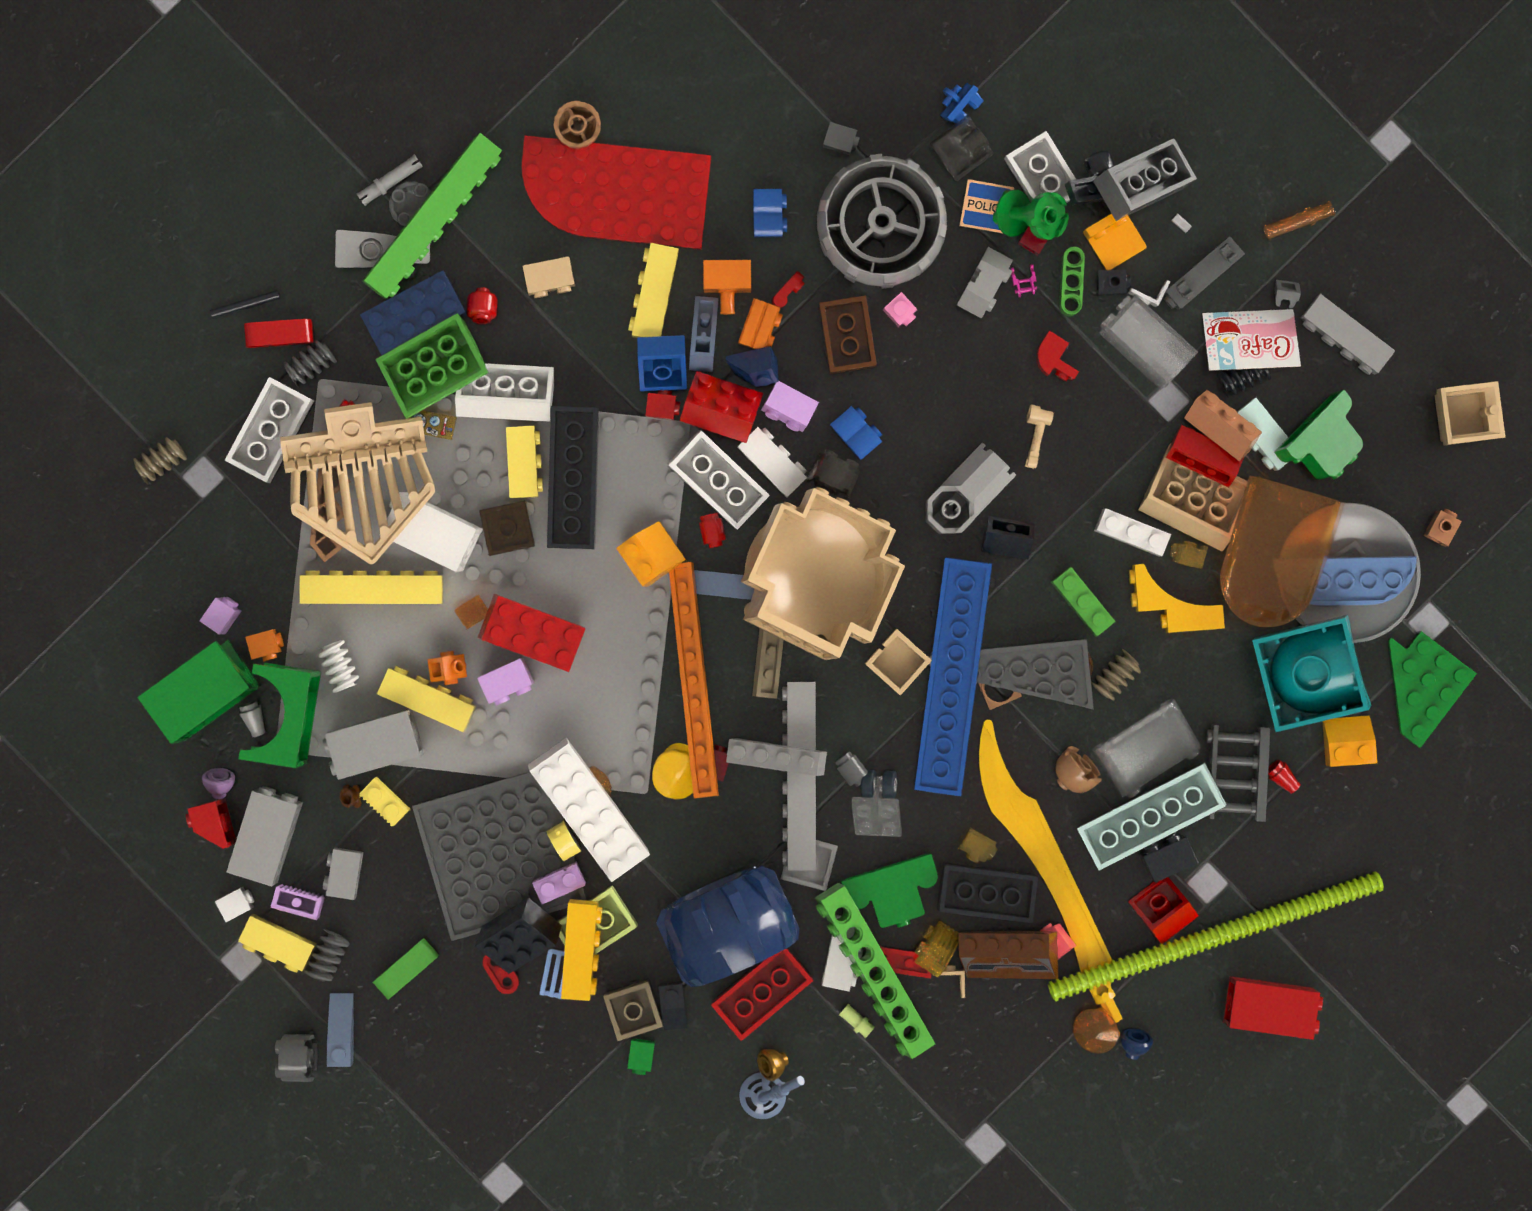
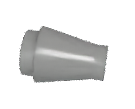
[239,701,266,737]

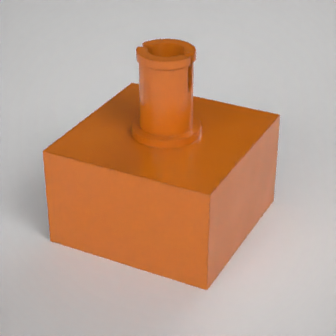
[703,260,751,315]

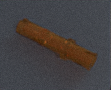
[1263,201,1335,240]

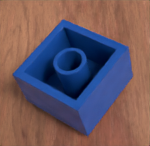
[637,335,687,391]

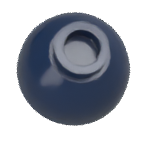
[1121,1028,1153,1060]

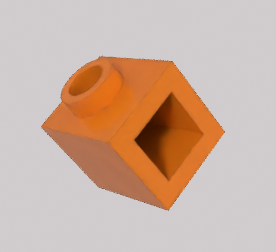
[245,629,284,661]

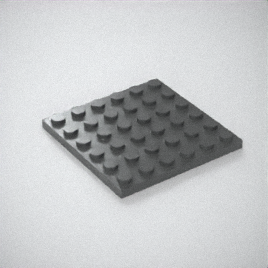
[412,772,587,941]

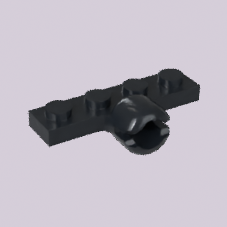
[1064,151,1115,206]

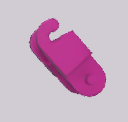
[1010,264,1037,297]

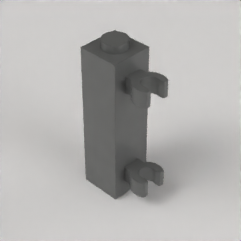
[1164,236,1245,311]

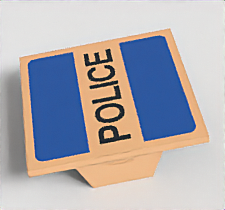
[960,179,1014,233]

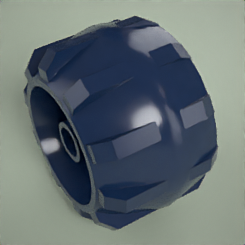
[656,865,800,987]

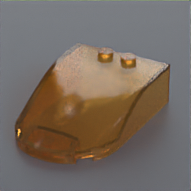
[1220,475,1345,627]

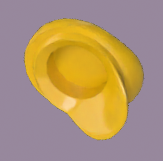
[652,743,693,800]

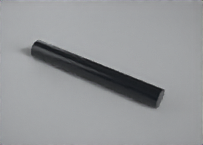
[210,290,280,319]

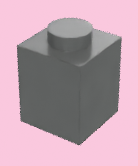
[823,122,860,156]

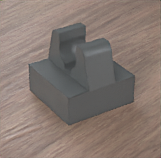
[1274,280,1301,308]

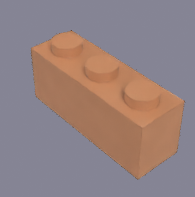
[1184,390,1262,461]

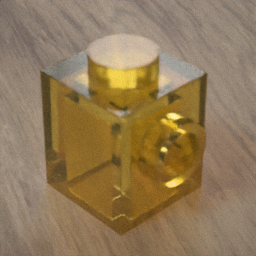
[959,827,997,864]

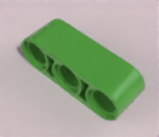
[1059,247,1085,316]
[373,938,439,1000]

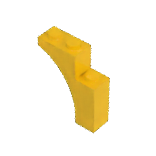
[1129,564,1225,633]

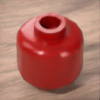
[466,288,498,324]

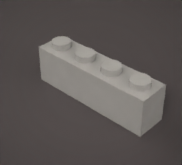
[1300,294,1395,375]
[726,738,827,776]

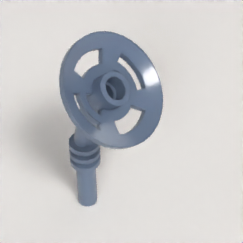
[739,1072,805,1119]

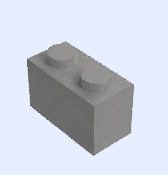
[323,848,363,900]

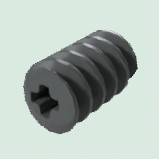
[283,340,337,388]
[304,929,349,982]

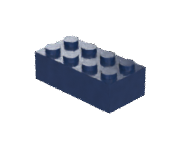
[360,271,467,355]

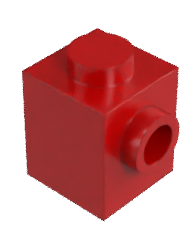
[646,390,680,420]

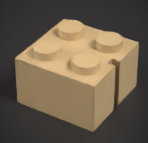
[864,629,932,695]

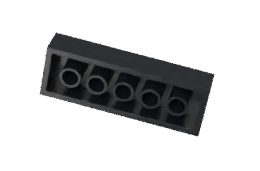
[547,406,599,549]

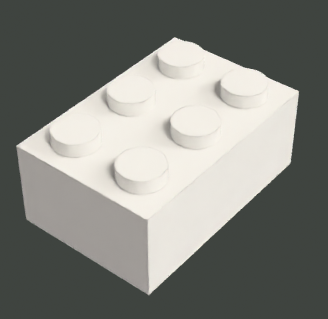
[1004,131,1076,203]

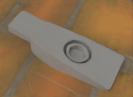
[335,230,430,268]

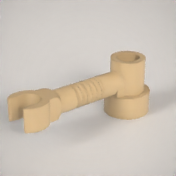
[1025,404,1053,469]

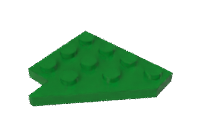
[1387,631,1477,748]

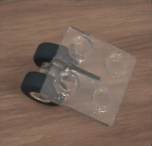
[851,770,902,837]

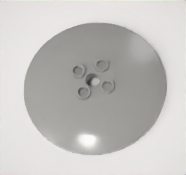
[1278,503,1421,643]

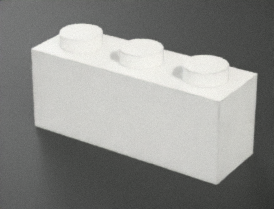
[738,427,807,498]
[1094,508,1171,557]
[821,915,863,992]

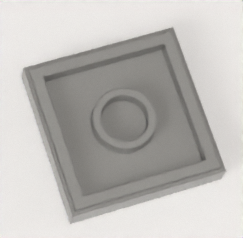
[781,840,838,891]

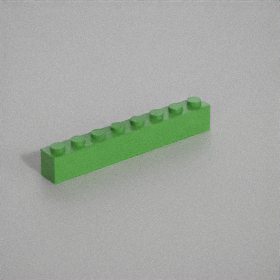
[362,133,502,299]

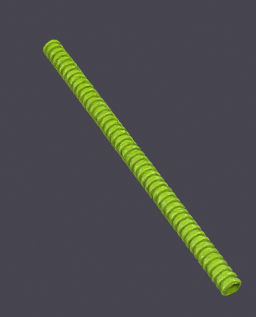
[1048,871,1384,1002]

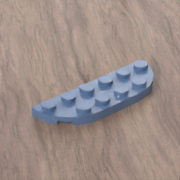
[1273,556,1417,606]

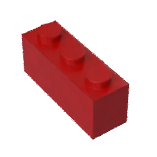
[1165,425,1244,488]

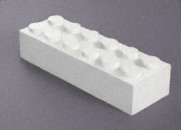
[528,738,650,882]

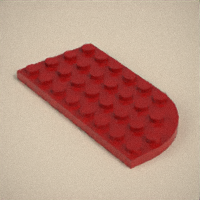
[522,136,711,250]

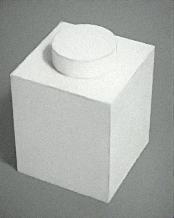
[215,887,255,922]

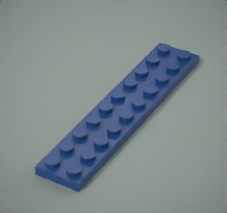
[914,557,992,796]

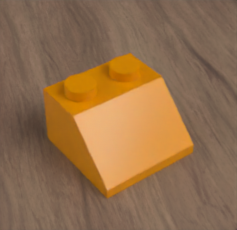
[616,521,686,587]
[1322,715,1377,767]

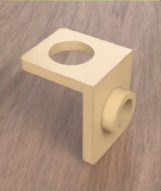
[932,965,965,998]

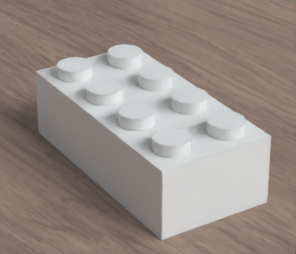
[455,364,554,422]
[225,377,314,483]
[667,430,770,530]

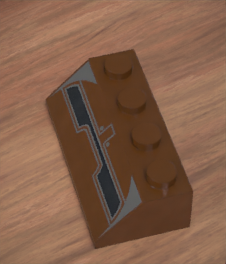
[959,931,1058,979]

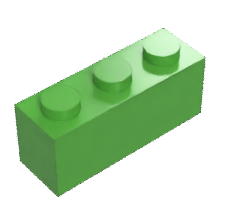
[1051,567,1116,636]

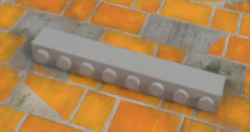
[782,682,816,871]

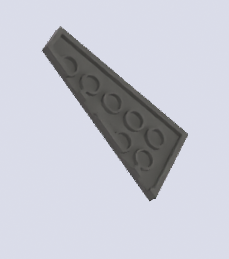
[977,639,1094,710]

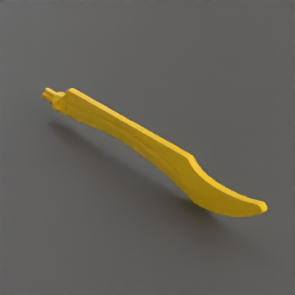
[979,720,1123,1025]

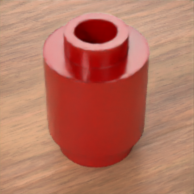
[699,513,726,548]

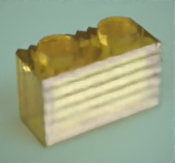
[915,921,959,977]

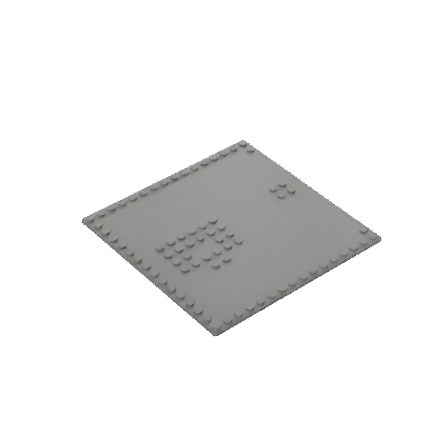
[277,379,691,794]

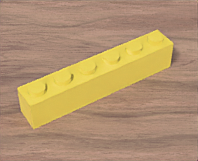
[300,571,443,604]

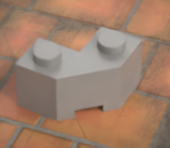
[957,247,1013,318]

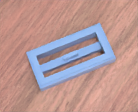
[539,948,565,999]

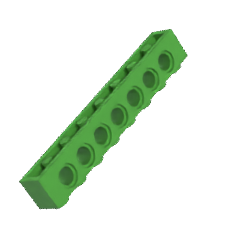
[815,883,935,1059]

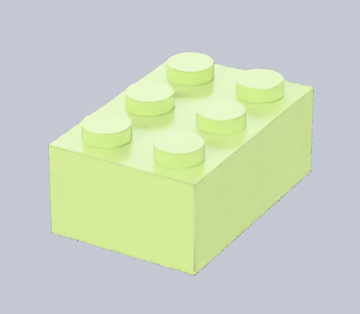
[558,885,638,954]

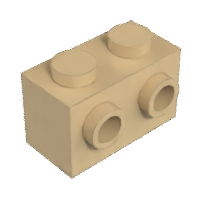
[523,256,575,298]

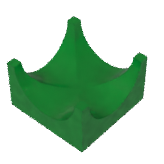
[239,663,321,768]

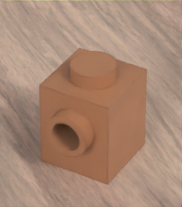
[1423,509,1462,546]

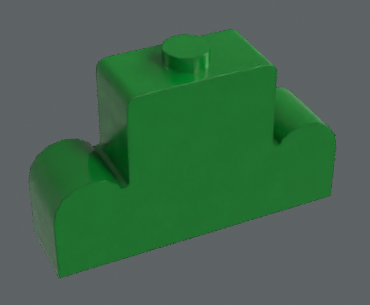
[841,853,938,928]

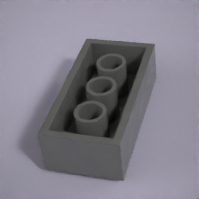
[1093,138,1197,221]

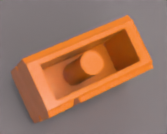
[738,298,783,350]

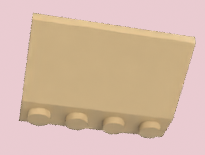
[1138,443,1254,551]

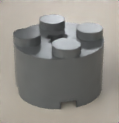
[275,1034,318,1082]

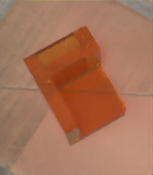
[454,595,488,630]

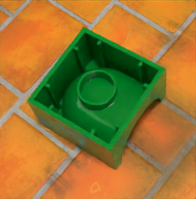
[137,640,262,744]

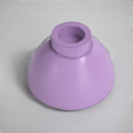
[202,768,235,799]

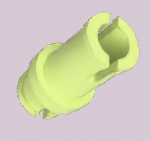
[839,1004,875,1038]

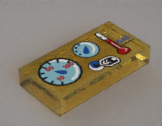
[410,410,457,440]

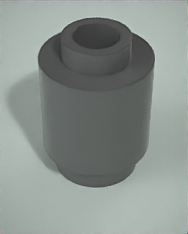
[835,751,868,787]

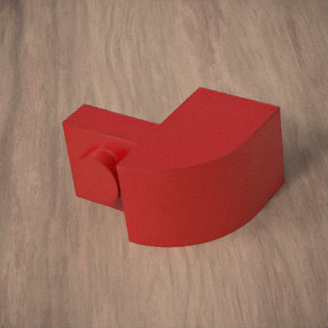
[1036,330,1079,382]

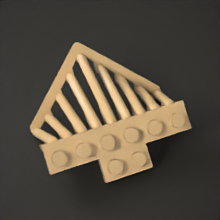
[280,402,435,564]

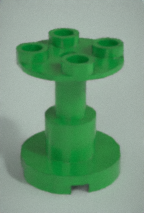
[993,190,1069,240]

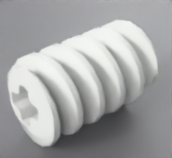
[318,640,359,693]

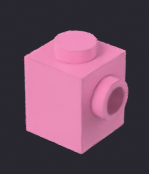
[883,292,917,327]

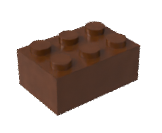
[819,295,877,374]

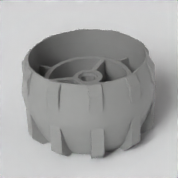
[817,154,947,289]

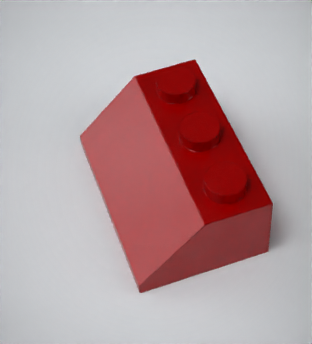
[186,798,237,849]

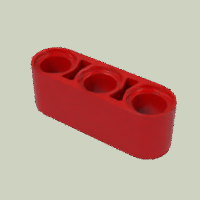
[244,319,314,348]

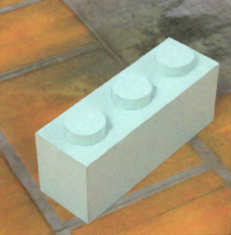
[1237,398,1288,471]

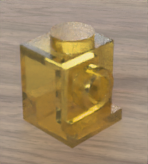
[1170,541,1208,569]

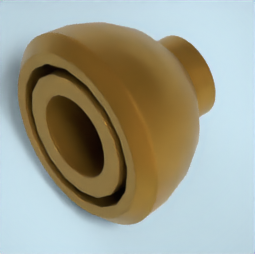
[757,1049,789,1081]

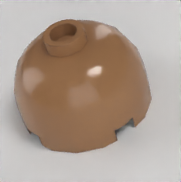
[554,101,601,149]
[1055,746,1102,793]

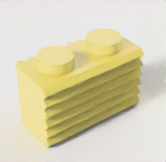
[360,777,410,826]

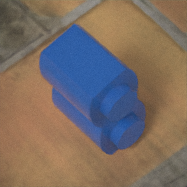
[753,189,787,238]
[830,406,882,460]

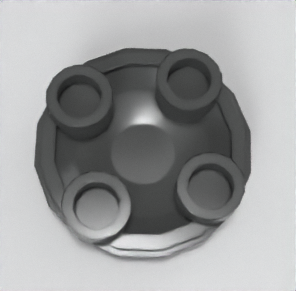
[389,181,431,226]

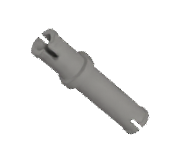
[356,154,423,206]

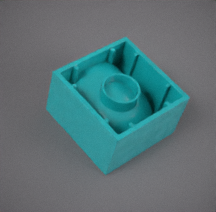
[1252,614,1371,732]

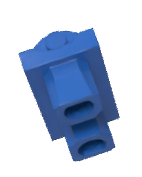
[940,83,983,126]

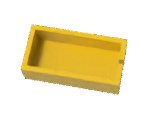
[561,899,603,1001]

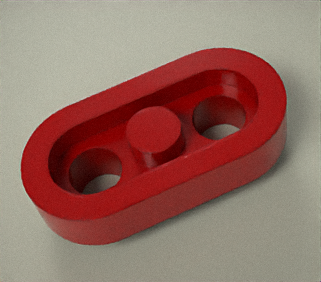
[483,955,519,994]

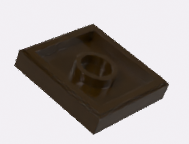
[479,500,535,556]

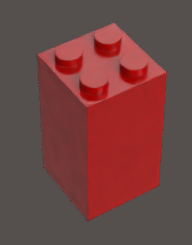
[1223,976,1323,1040]

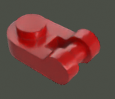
[771,271,805,308]

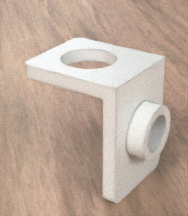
[1128,280,1170,307]

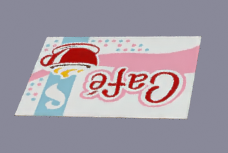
[1202,309,1301,370]

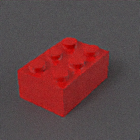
[680,371,763,443]

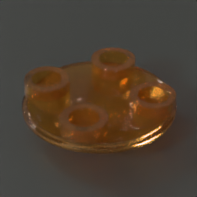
[1073,1008,1120,1053]

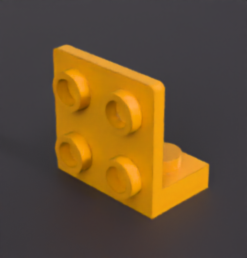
[1083,213,1147,270]

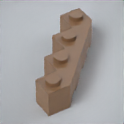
[310,466,351,562]

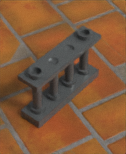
[1206,724,1270,822]

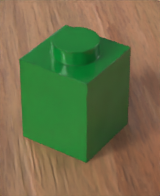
[627,1038,655,1075]

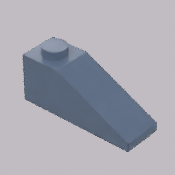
[689,296,719,372]
[694,570,754,600]
[327,993,354,1067]

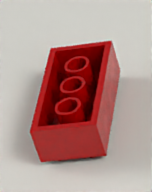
[478,593,586,672]
[711,948,814,1041]

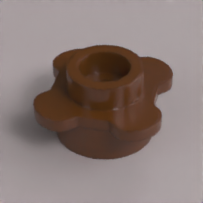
[340,785,362,808]

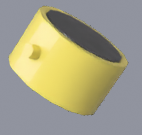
[546,821,581,861]

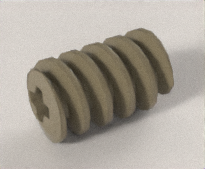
[133,437,187,484]
[1091,649,1141,701]

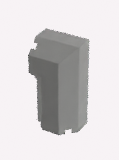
[925,443,1016,534]

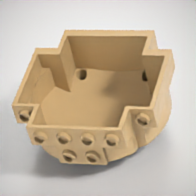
[741,487,905,660]

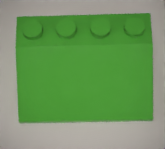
[375,313,489,419]

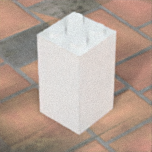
[387,492,483,572]

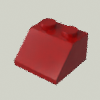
[1128,877,1199,944]

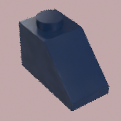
[726,346,779,387]

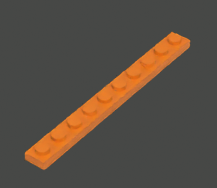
[669,562,719,799]

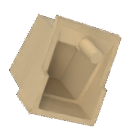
[1435,381,1505,445]

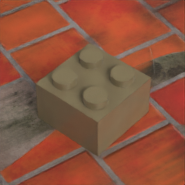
[603,979,663,1041]

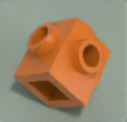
[427,651,467,685]

